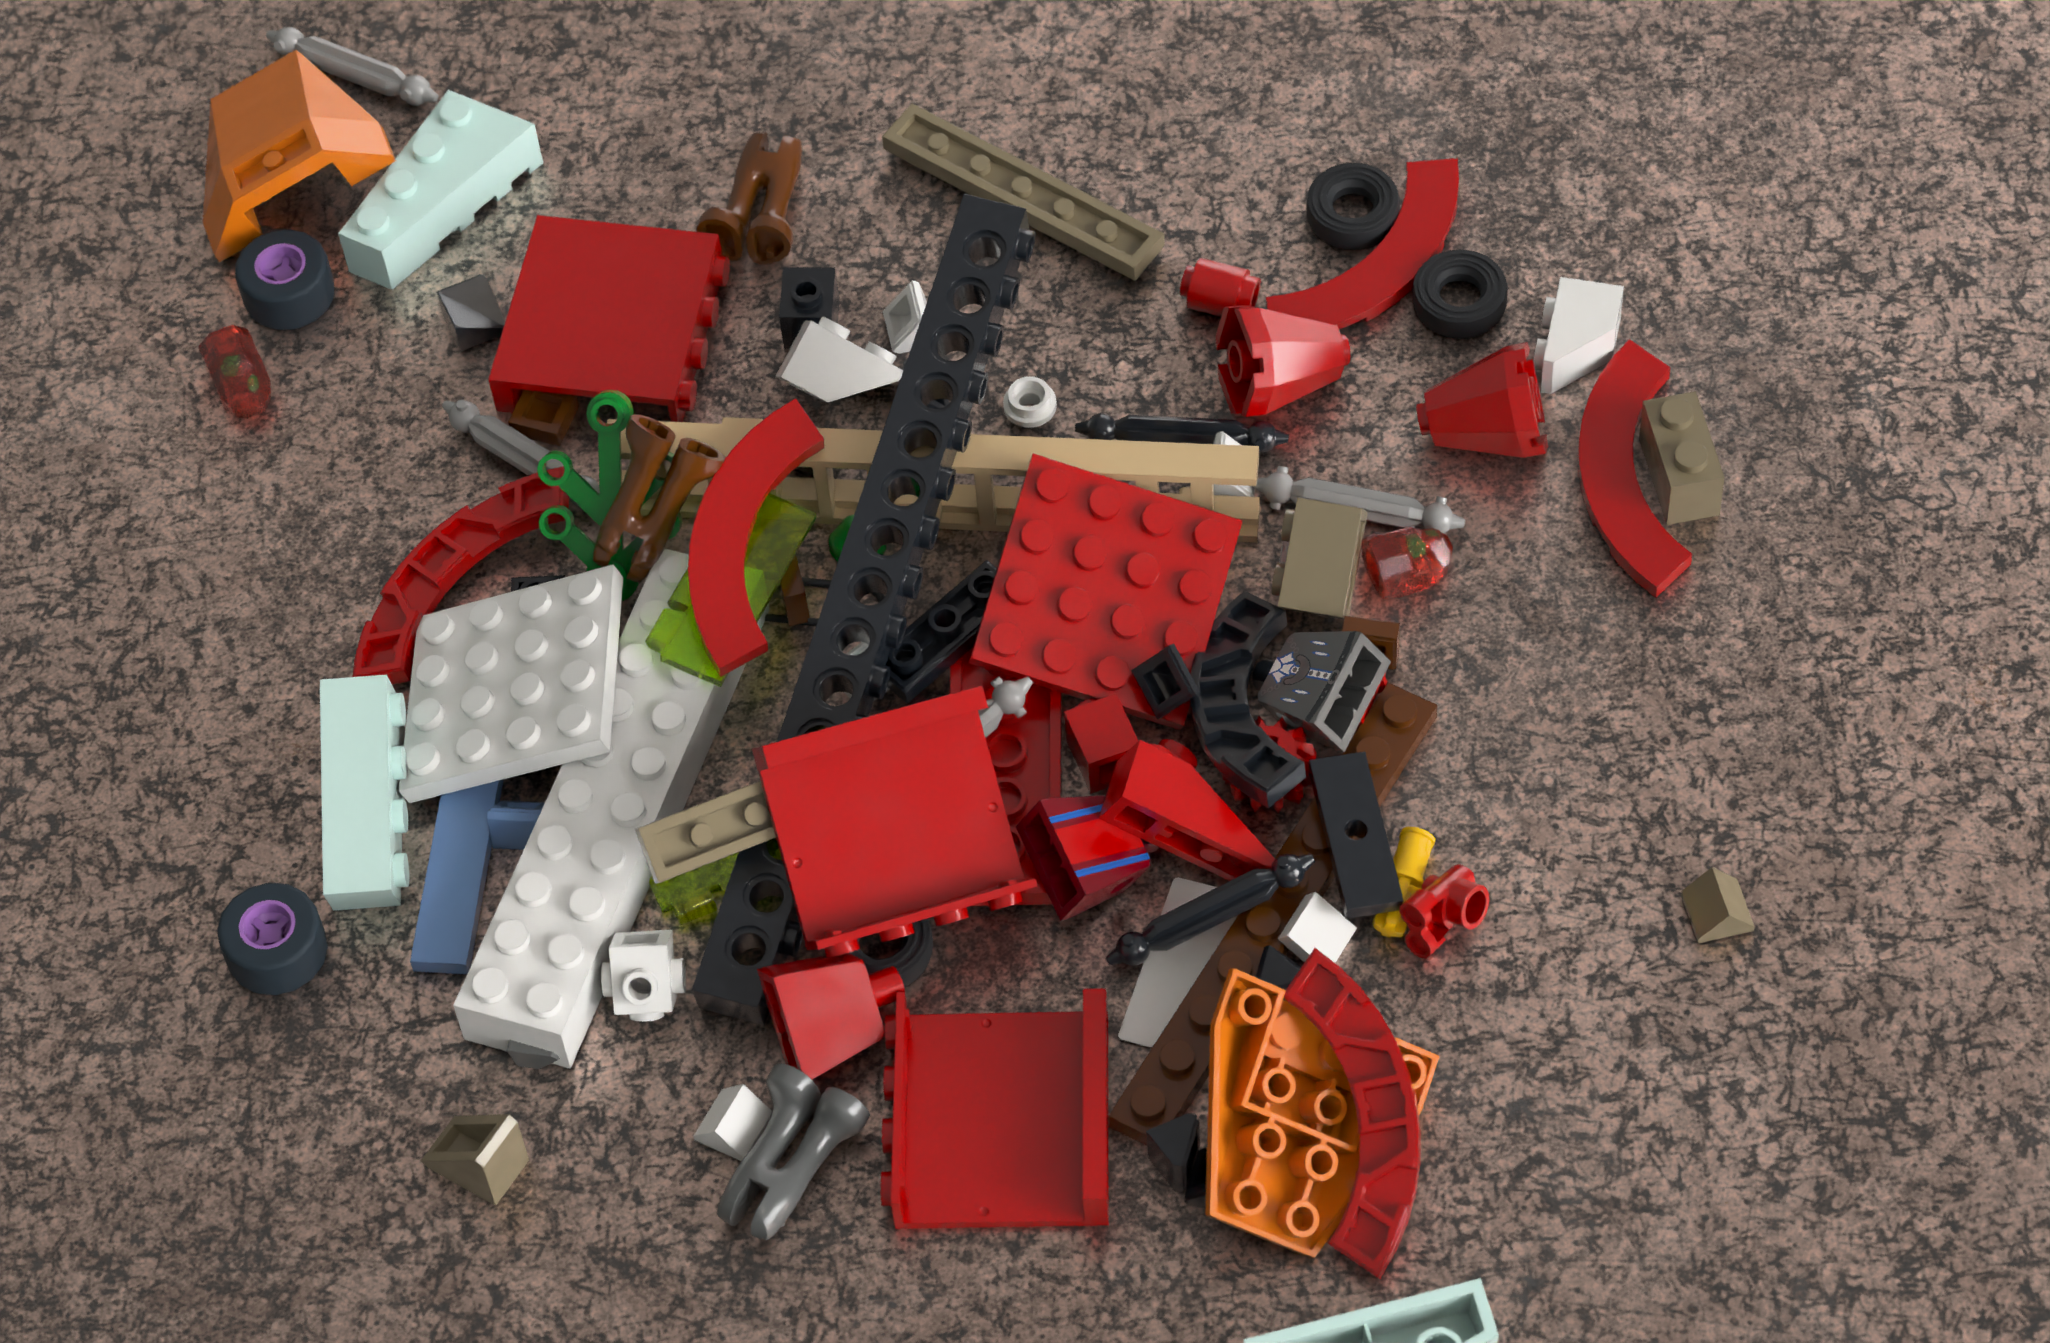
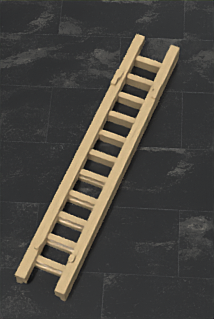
[607,417,1260,543]

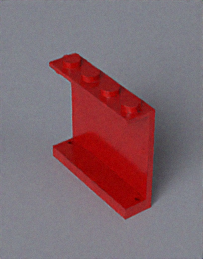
[488,215,730,422]
[752,685,1038,958]
[880,988,1109,1229]

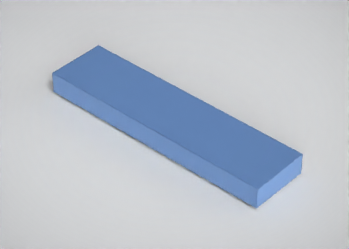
[410,780,503,974]

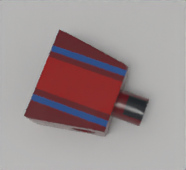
[1016,795,1159,921]

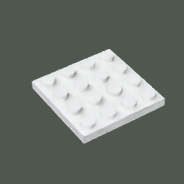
[399,564,623,803]

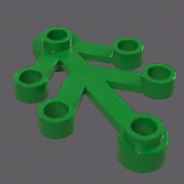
[537,389,682,601]

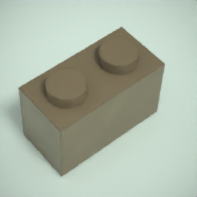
[1639,391,1725,525]
[1271,497,1368,619]

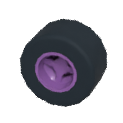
[235,229,334,330]
[217,882,328,995]

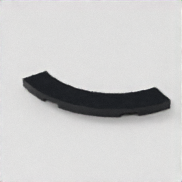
[1190,591,1306,808]

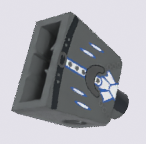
[1252,631,1391,752]

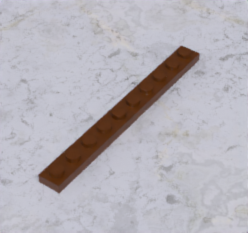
[1108,682,1438,1146]

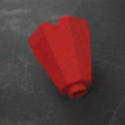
[1216,305,1351,417]
[1416,342,1548,458]

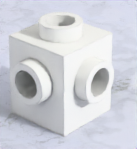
[601,930,686,1022]

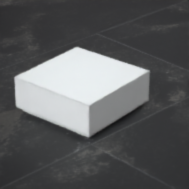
[1278,892,1357,962]

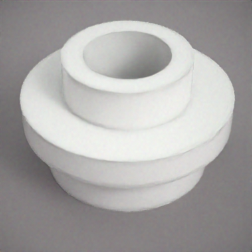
[1003,376,1057,428]

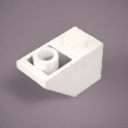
[1534,277,1624,394]
[775,316,903,402]

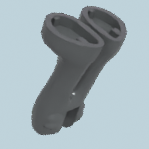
[717,1063,870,1240]

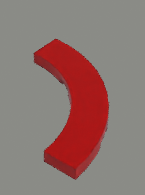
[1266,158,1459,329]
[1578,339,1692,598]
[688,398,825,677]
[352,466,569,685]
[1283,948,1421,1280]

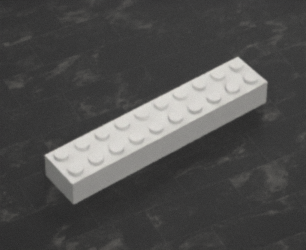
[453,548,769,1069]

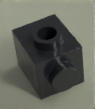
[779,267,840,349]

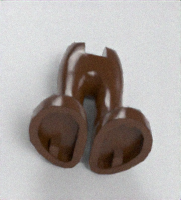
[696,132,802,265]
[593,414,726,583]

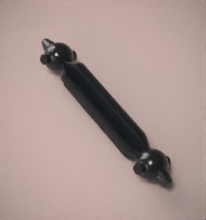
[1075,413,1289,453]
[1105,854,1315,966]

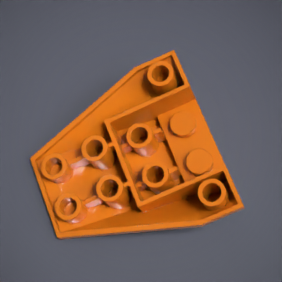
[203,49,396,262]
[1205,968,1440,1258]

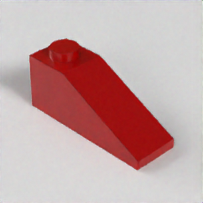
[1099,740,1275,881]

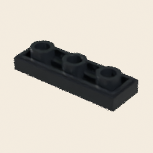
[885,560,997,704]
[1308,751,1404,919]

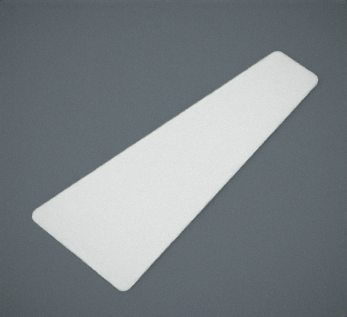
[1118,877,1238,1047]

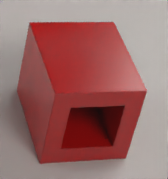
[1064,693,1138,794]

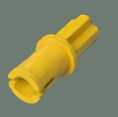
[1373,826,1436,938]

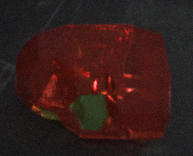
[198,324,271,419]
[1362,526,1453,599]

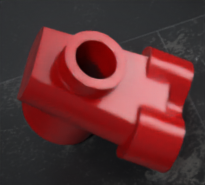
[1399,864,1489,959]

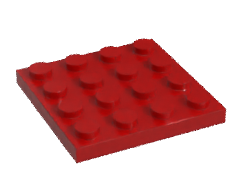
[968,453,1243,730]

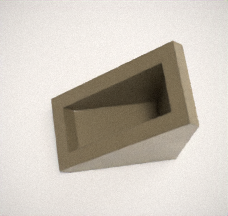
[421,1114,529,1206]

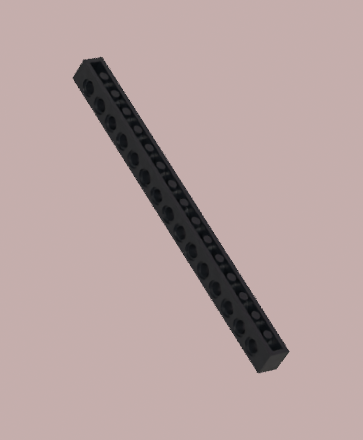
[692,194,1035,1026]

